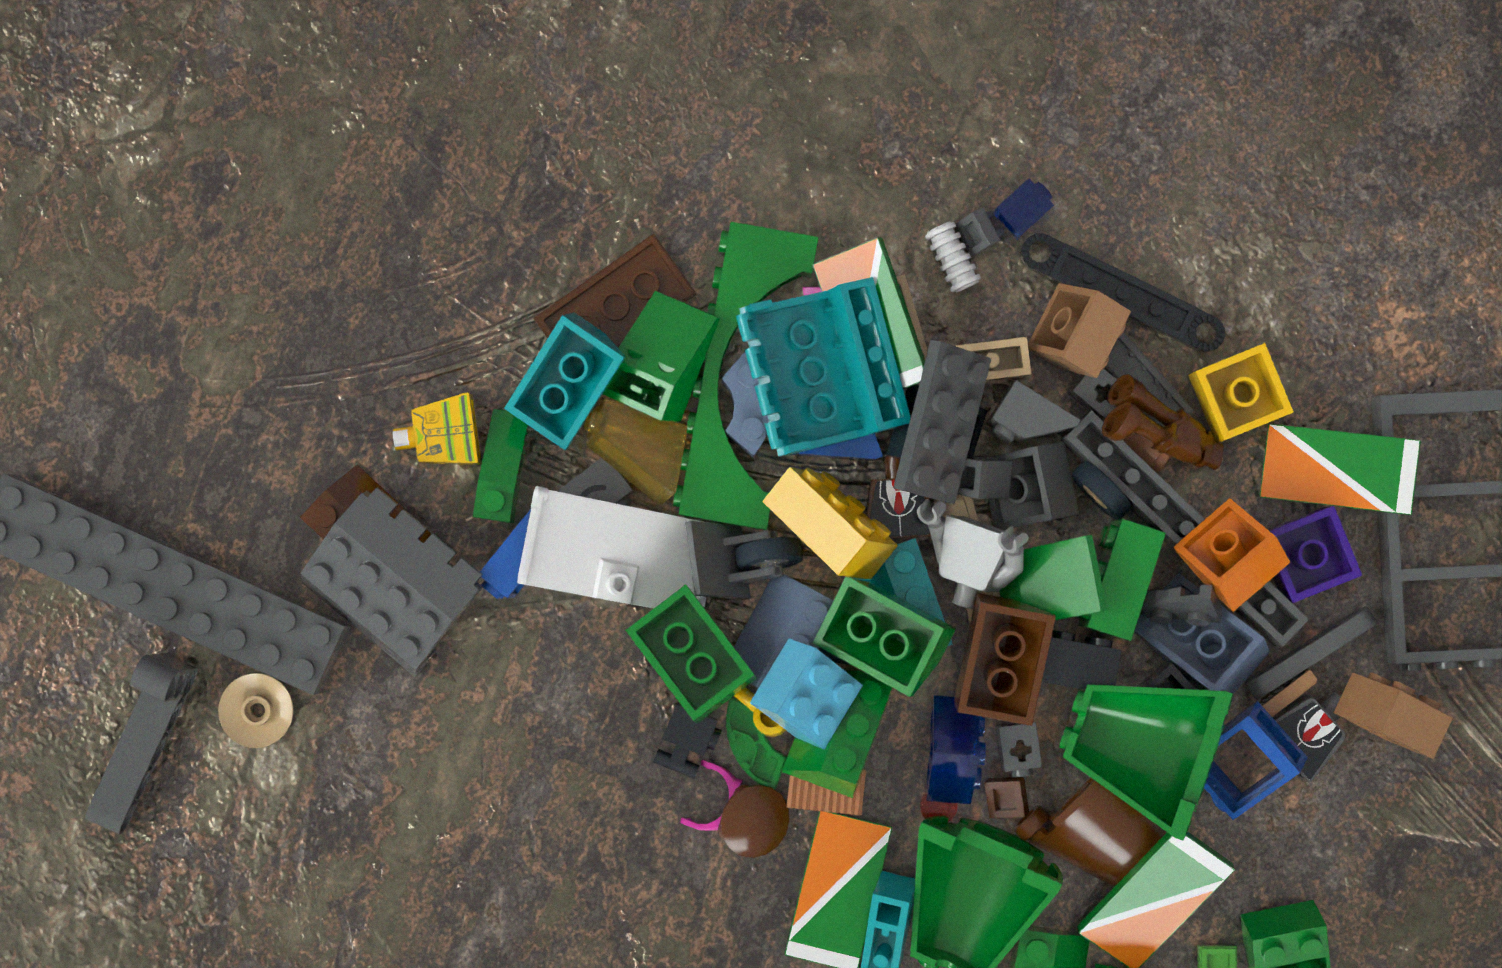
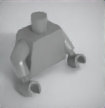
[917,499,1029,609]

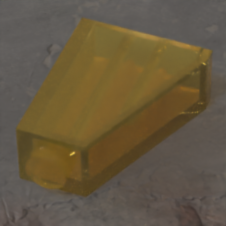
[584,398,688,505]

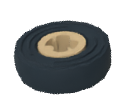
[1071,461,1131,520]

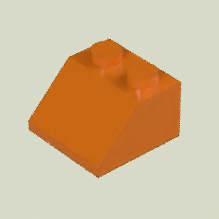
[1173,498,1290,612]

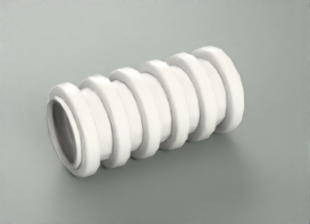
[925,221,981,293]

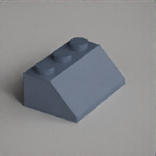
[734,574,833,688]

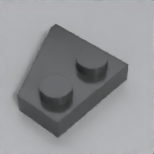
[1142,585,1222,626]

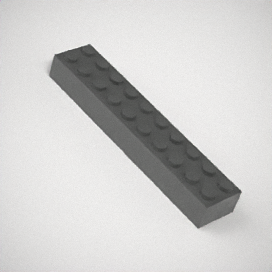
[0,473,351,695]

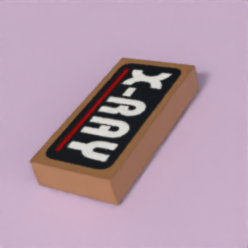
[1258,669,1318,717]

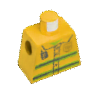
[393,393,482,465]

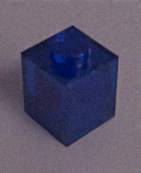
[994,178,1054,240]

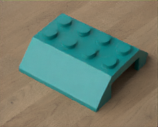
[736,277,911,456]

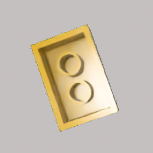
[762,467,898,580]

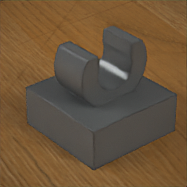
[955,208,1004,257]

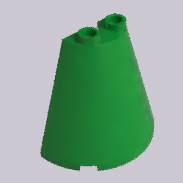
[1059,684,1233,841]
[910,816,1063,968]

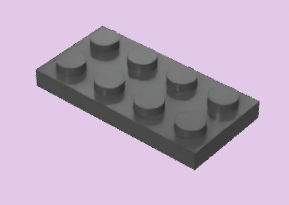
[893,340,992,504]

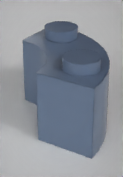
[721,352,769,458]

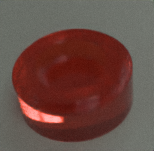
[920,787,958,822]

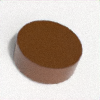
[1014,805,1050,841]

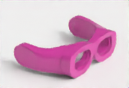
[680,759,743,831]

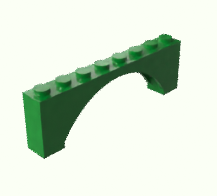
[673,222,819,531]

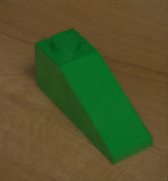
[473,409,529,524]

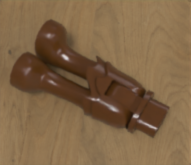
[1102,374,1224,470]

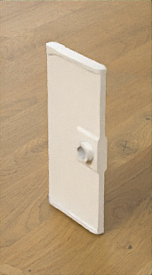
[517,486,719,609]

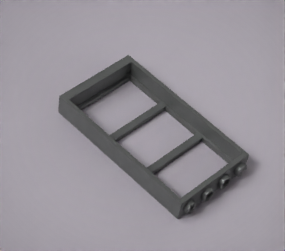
[1371,389,1502,671]

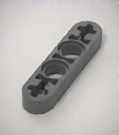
[1245,606,1377,699]

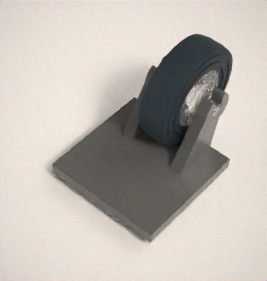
[685,521,803,600]

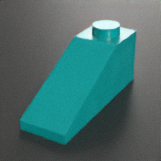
[861,871,915,968]

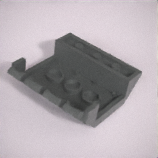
[300,487,483,677]

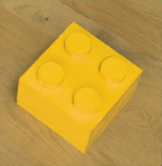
[1188,343,1294,442]

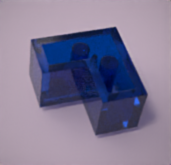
[926,695,986,804]

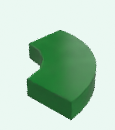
[726,697,787,790]

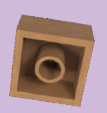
[1028,283,1131,378]
[1334,672,1453,759]

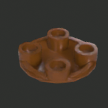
[718,784,790,858]

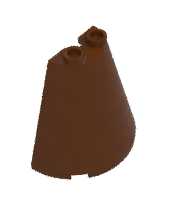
[1027,777,1167,887]

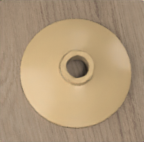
[218,673,294,748]

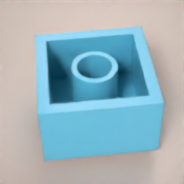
[750,638,863,750]

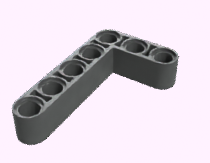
[85,653,198,835]

